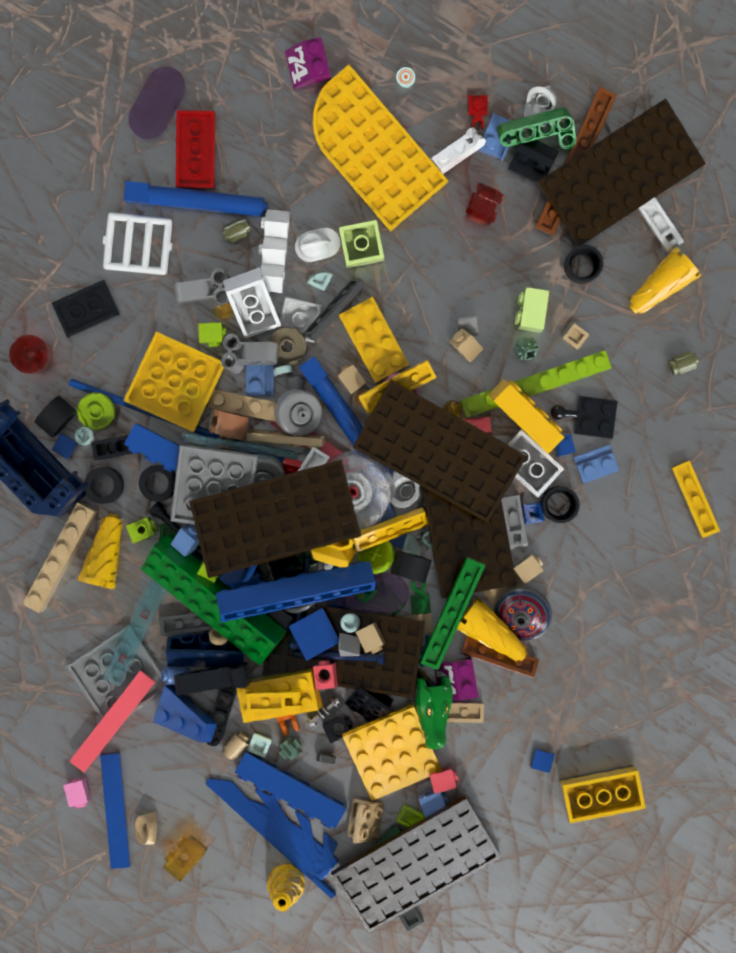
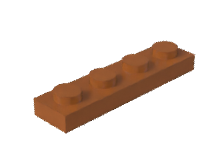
[460,635,540,678]

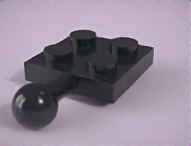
[550,396,618,439]

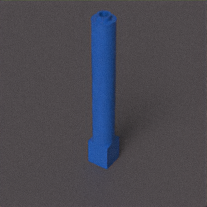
[124,181,268,217]
[299,356,393,482]

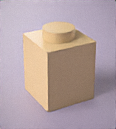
[449,328,483,362]
[338,364,367,395]
[513,554,543,584]
[356,622,385,654]

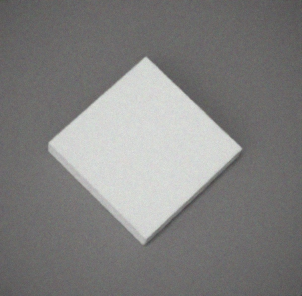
[278,297,323,343]

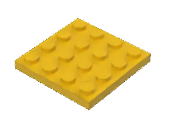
[123,332,224,433]
[342,704,442,801]

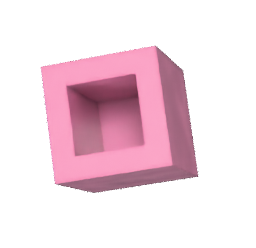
[63,777,91,809]

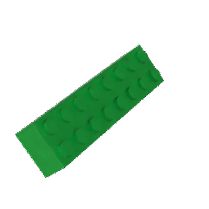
[141,534,287,666]

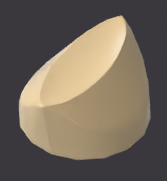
[134,811,157,845]

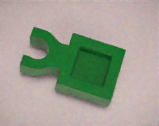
[410,581,431,615]

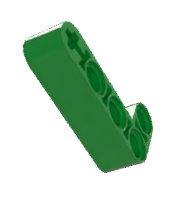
[496,108,577,149]

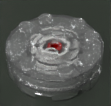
[328,450,395,530]

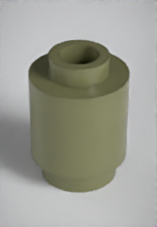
[221,218,251,243]
[668,351,699,375]

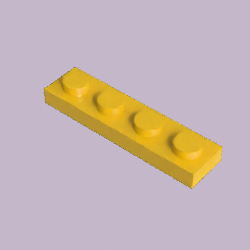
[358,359,437,414]
[671,460,720,538]
[353,507,428,552]

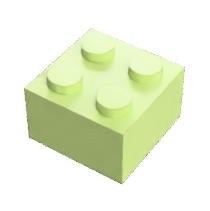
[339,220,384,268]
[514,287,549,333]

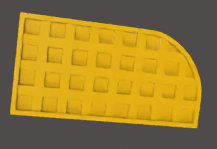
[313,64,449,232]

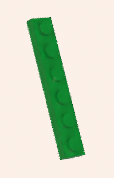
[420,556,485,670]

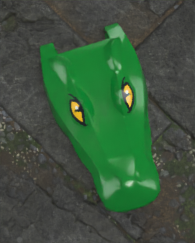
[415,676,453,750]

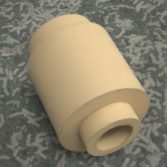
[222,731,249,761]

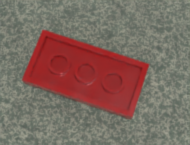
[175,110,216,189]

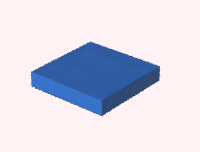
[288,608,339,661]

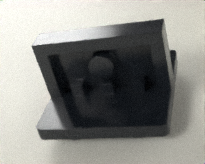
[508,140,559,183]
[345,687,394,722]

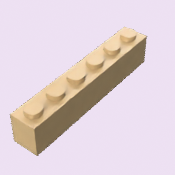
[23,502,98,613]

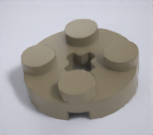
[269,326,307,365]

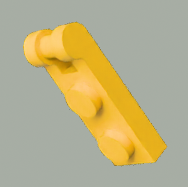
[246,690,302,713]

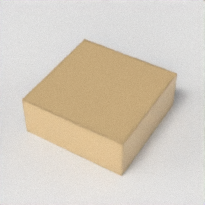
[562,323,590,350]

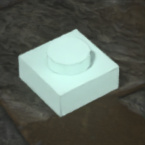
[247,732,272,758]

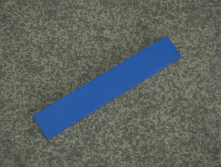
[100,752,131,869]

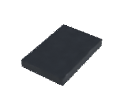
[52,280,120,338]

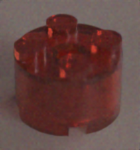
[464,182,504,227]
[9,335,53,375]

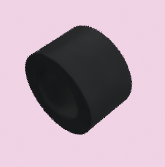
[564,245,604,284]
[34,395,77,438]
[139,465,176,502]
[84,467,124,504]
[541,486,580,523]
[390,550,432,583]

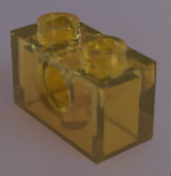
[163,834,207,882]

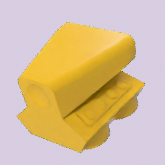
[311,539,357,567]

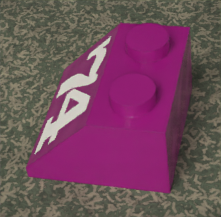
[285,37,331,89]
[434,657,479,701]

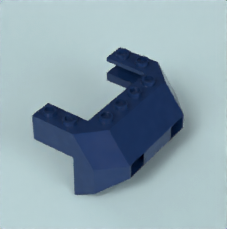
[0,399,89,517]

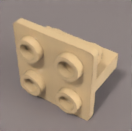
[347,798,384,844]

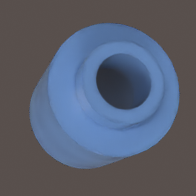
[161,666,190,685]

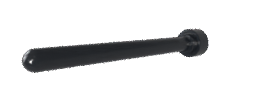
[149,502,203,559]

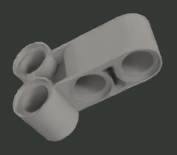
[174,268,230,306]
[221,333,279,374]

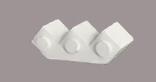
[259,210,290,293]

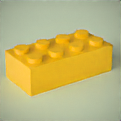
[339,297,409,384]
[488,379,565,454]
[237,668,322,723]
[560,766,646,823]

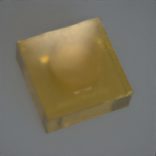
[213,303,234,320]

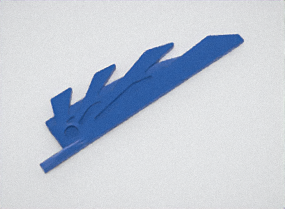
[205,778,338,899]

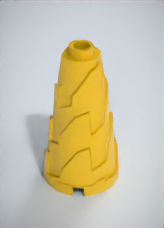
[628,246,701,314]
[77,513,123,590]
[457,597,528,662]
[267,864,305,912]

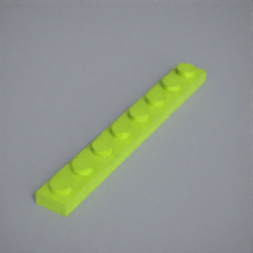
[460,350,612,418]

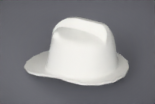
[524,86,557,127]
[295,228,340,262]
[389,471,420,508]

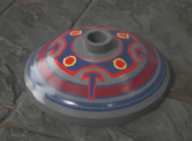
[494,587,552,641]

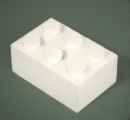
[223,267,281,339]
[507,430,564,497]

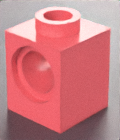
[313,660,338,690]
[429,766,459,794]

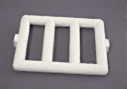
[103,212,173,275]

